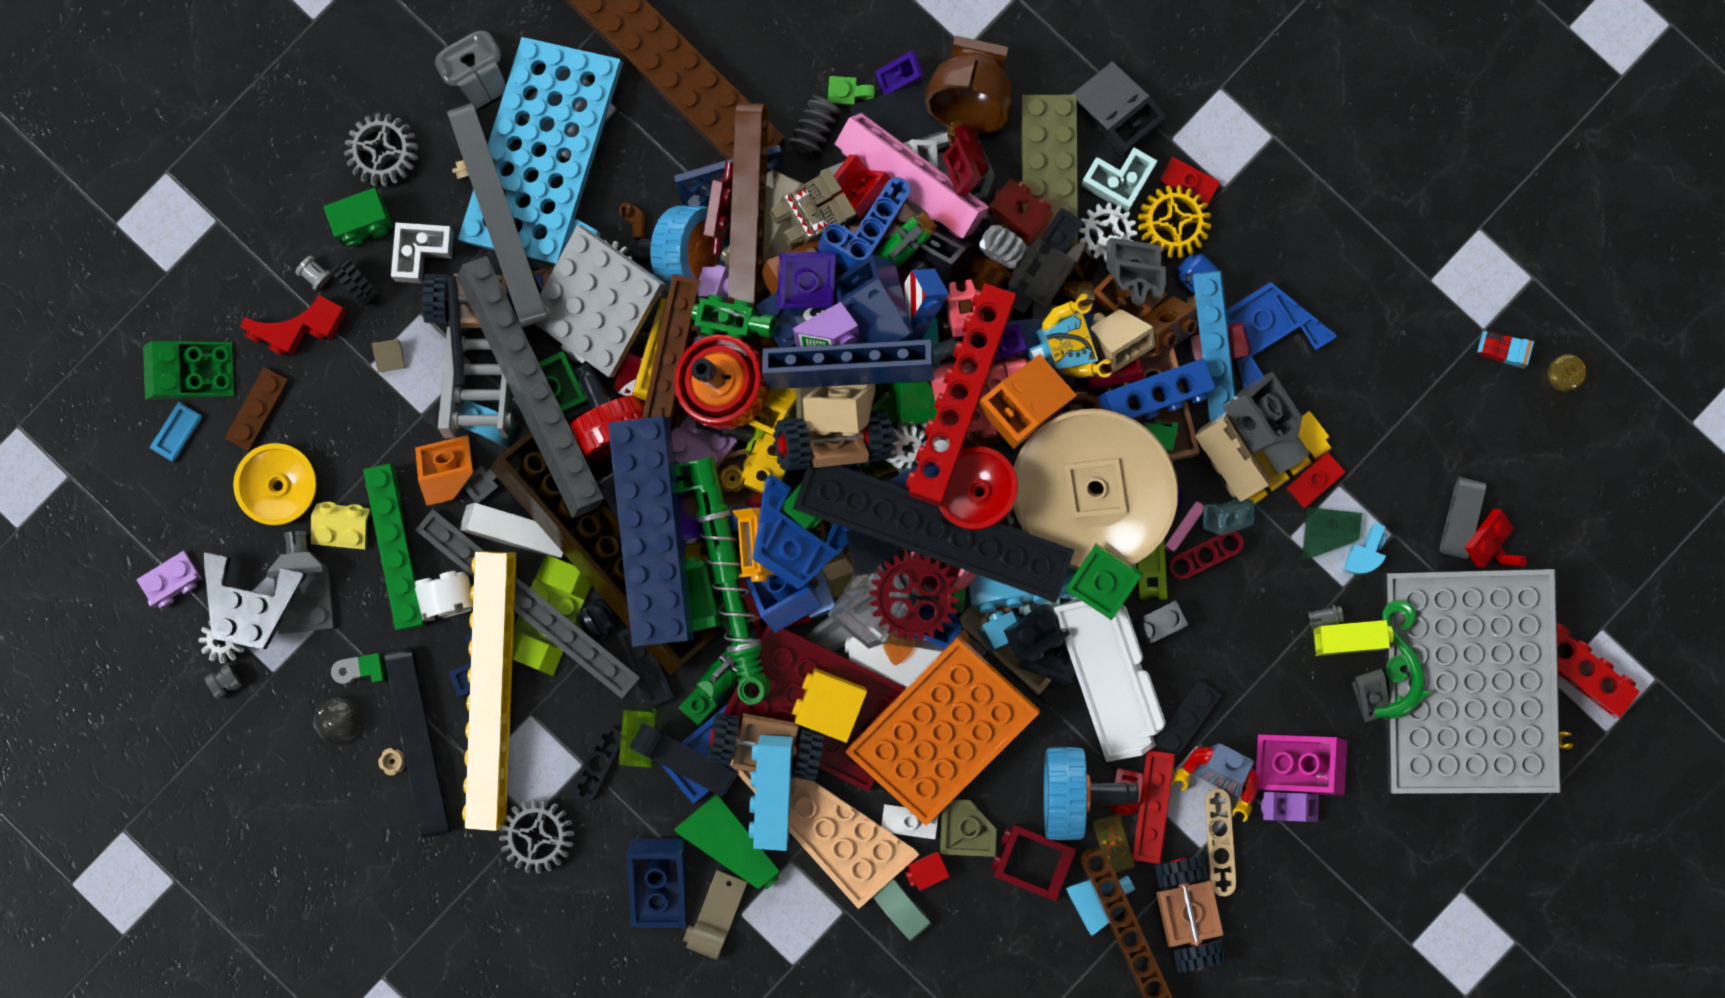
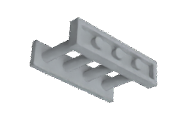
[438,327,514,438]

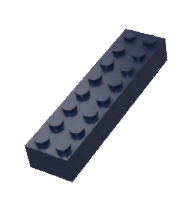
[608,416,694,647]

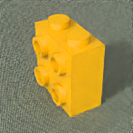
[792,668,867,743]

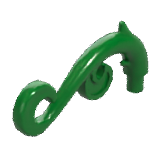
[1375,600,1431,720]

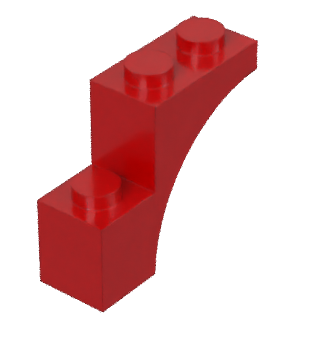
[240,295,347,356]

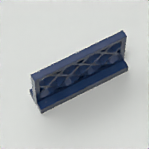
[674,145,788,207]

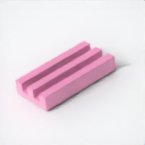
[1164,501,1205,553]

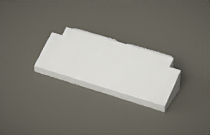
[1053,599,1166,762]

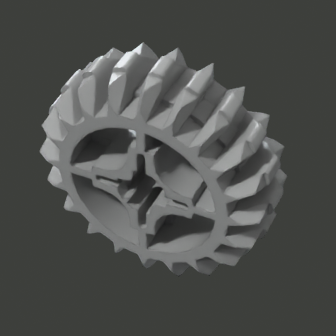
[344,114,418,187]
[499,799,574,873]

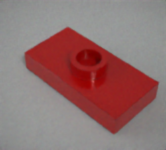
[1159,157,1220,205]
[1286,452,1345,508]

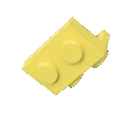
[311,502,370,550]

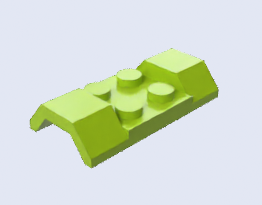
[512,555,592,676]

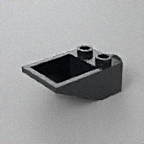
[904,218,985,286]

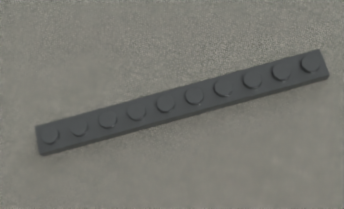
[416,509,641,700]

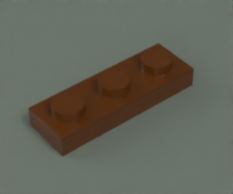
[224,367,289,452]

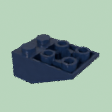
[834,254,913,343]

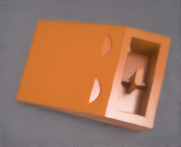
[977,354,1077,449]

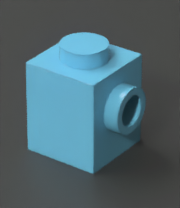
[979,610,1020,653]

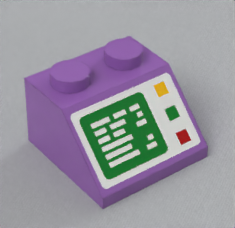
[792,302,861,347]

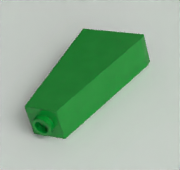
[674,794,780,890]

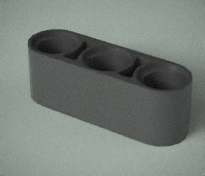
[1440,476,1486,559]

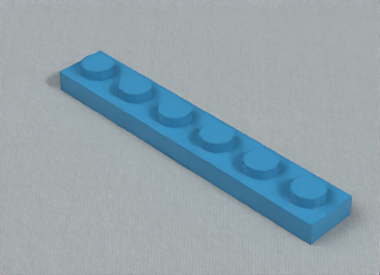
[1193,270,1236,422]

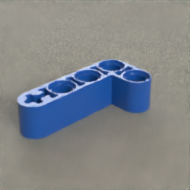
[818,177,911,271]

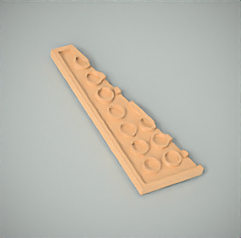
[730,730,919,909]

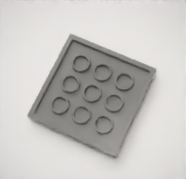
[535,225,665,377]

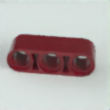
[1167,531,1244,581]

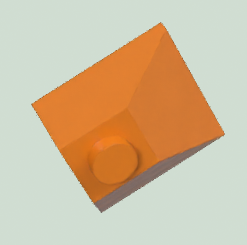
[415,435,473,505]

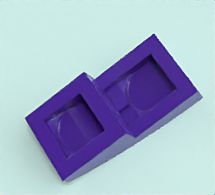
[971,324,1029,367]

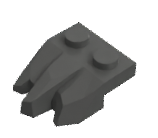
[1106,238,1166,305]

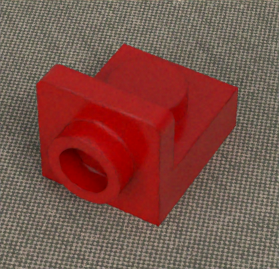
[1109,768,1144,815]

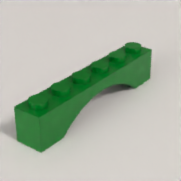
[363,464,427,632]

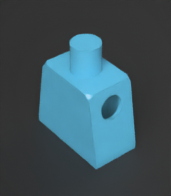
[1065,875,1135,936]

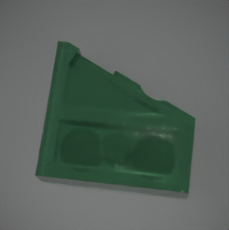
[1301,507,1362,560]

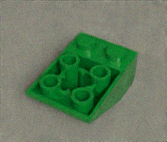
[143,341,234,400]

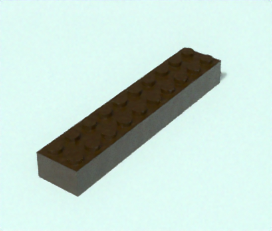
[489,431,718,675]

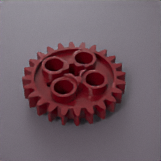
[868,551,959,642]

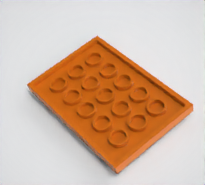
[845,635,1040,826]

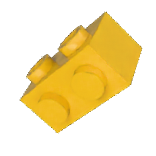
[741,433,788,494]

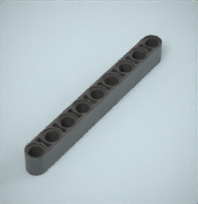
[447,102,548,328]

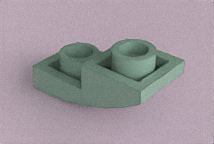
[873,879,932,941]

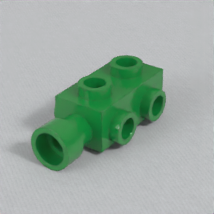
[691,294,777,340]

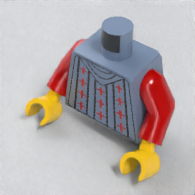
[1172,743,1260,822]

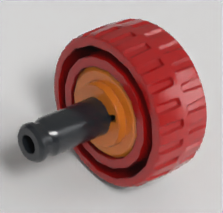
[674,334,770,430]
[569,363,646,467]

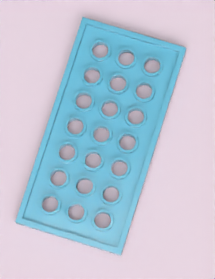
[458,37,623,265]

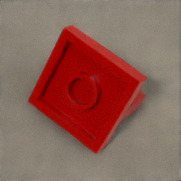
[833,154,891,227]

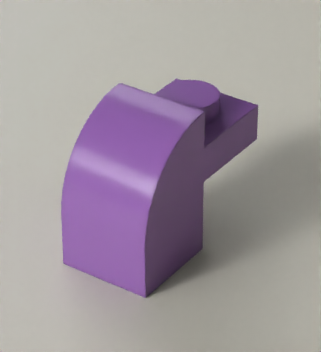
[1261,792,1319,822]

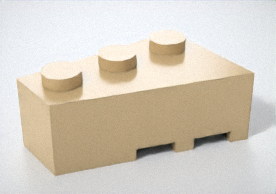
[1195,413,1270,502]

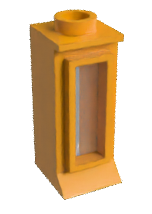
[732,508,775,582]

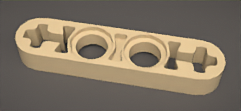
[1204,788,1236,896]

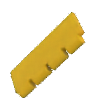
[1247,411,1331,506]

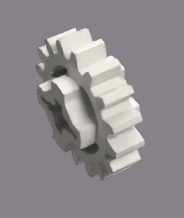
[1078,203,1137,263]

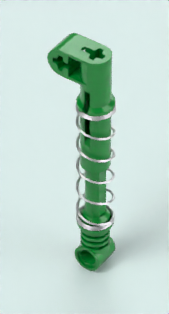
[675,456,771,705]

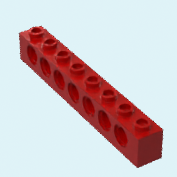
[905,283,1016,507]

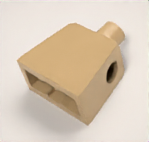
[1090,310,1155,372]

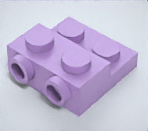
[672,416,738,481]

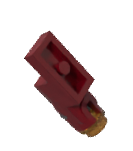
[942,120,989,197]

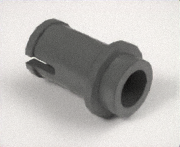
[1308,605,1344,629]

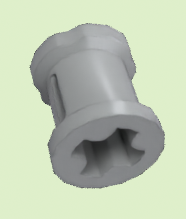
[295,256,332,291]

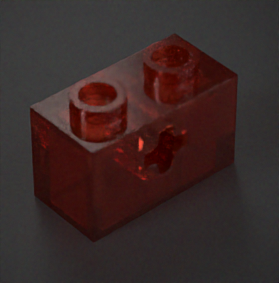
[989,179,1053,243]

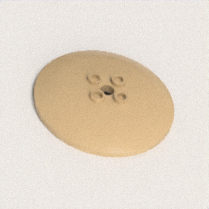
[1013,409,1178,570]

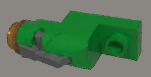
[873,210,937,269]
[678,649,741,728]

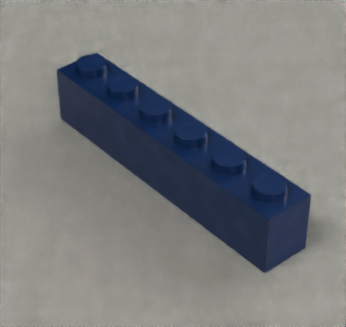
[762,340,934,389]

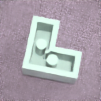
[1081,148,1157,212]

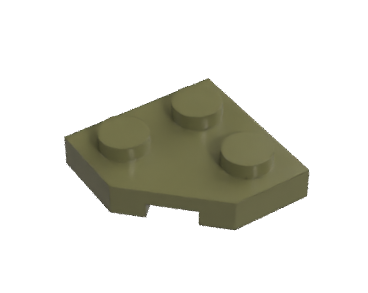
[940,799,996,857]

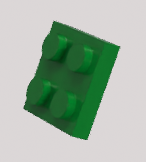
[1065,543,1143,620]

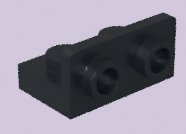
[1003,604,1070,662]

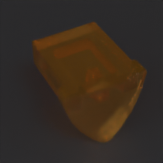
[1063,281,1095,314]
[882,624,916,665]

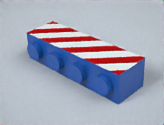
[902,269,949,341]

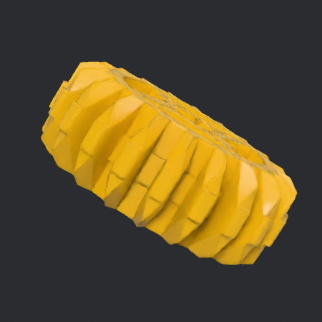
[1138,185,1211,259]

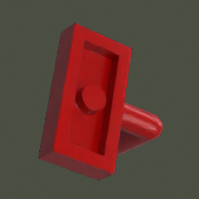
[1464,509,1527,568]

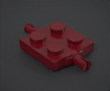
[704,161,733,255]

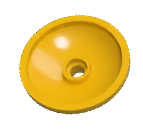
[234,443,317,525]

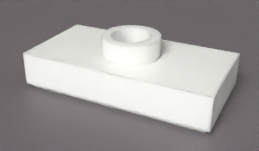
[881,804,939,839]

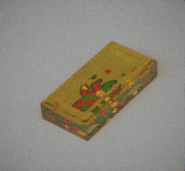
[1092,814,1135,873]

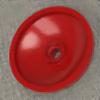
[937,447,1018,530]

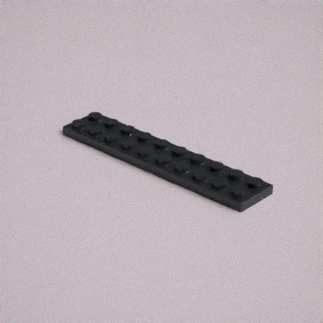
[792,460,1074,603]

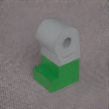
[331,653,387,684]

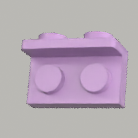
[137,551,202,609]

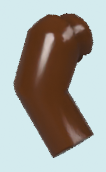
[619,202,646,239]

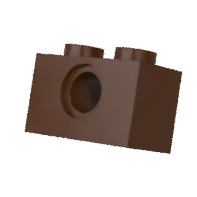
[1140,296,1199,356]

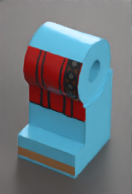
[1477,331,1534,369]

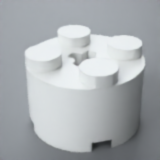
[415,571,473,621]

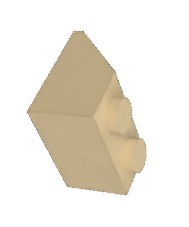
[803,384,875,436]

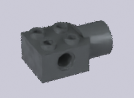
[1223,371,1310,473]

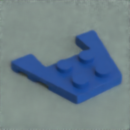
[1226,282,1337,389]
[752,474,849,589]

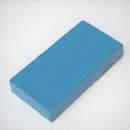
[150,402,203,463]

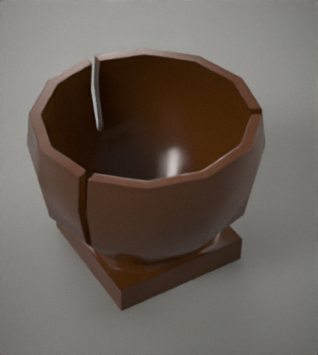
[925,35,1013,134]

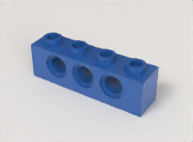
[1097,358,1215,421]

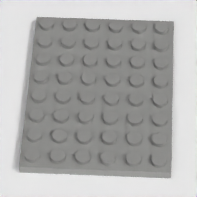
[1387,569,1561,794]

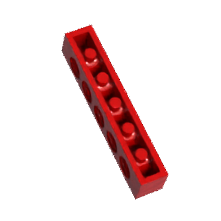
[1557,623,1640,718]

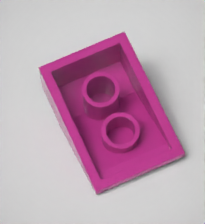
[1256,735,1347,796]

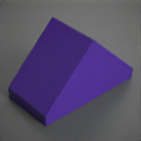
[875,51,923,95]

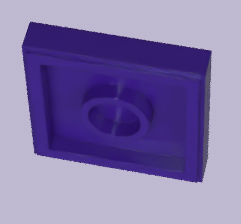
[777,252,836,309]

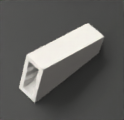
[459,503,564,558]
[845,628,945,688]

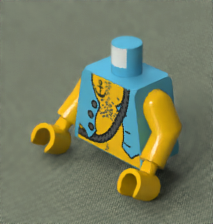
[1028,293,1114,378]

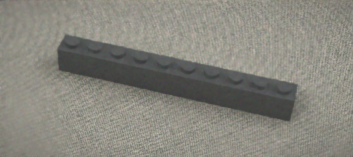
[457,256,604,518]

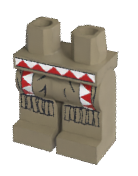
[769,169,856,247]

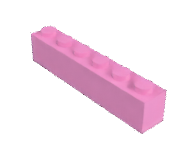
[835,113,989,239]

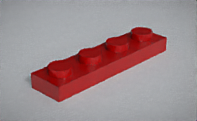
[1132,750,1176,864]

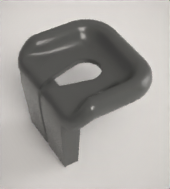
[435,31,506,109]

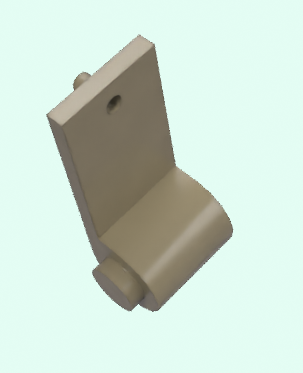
[683,869,747,960]

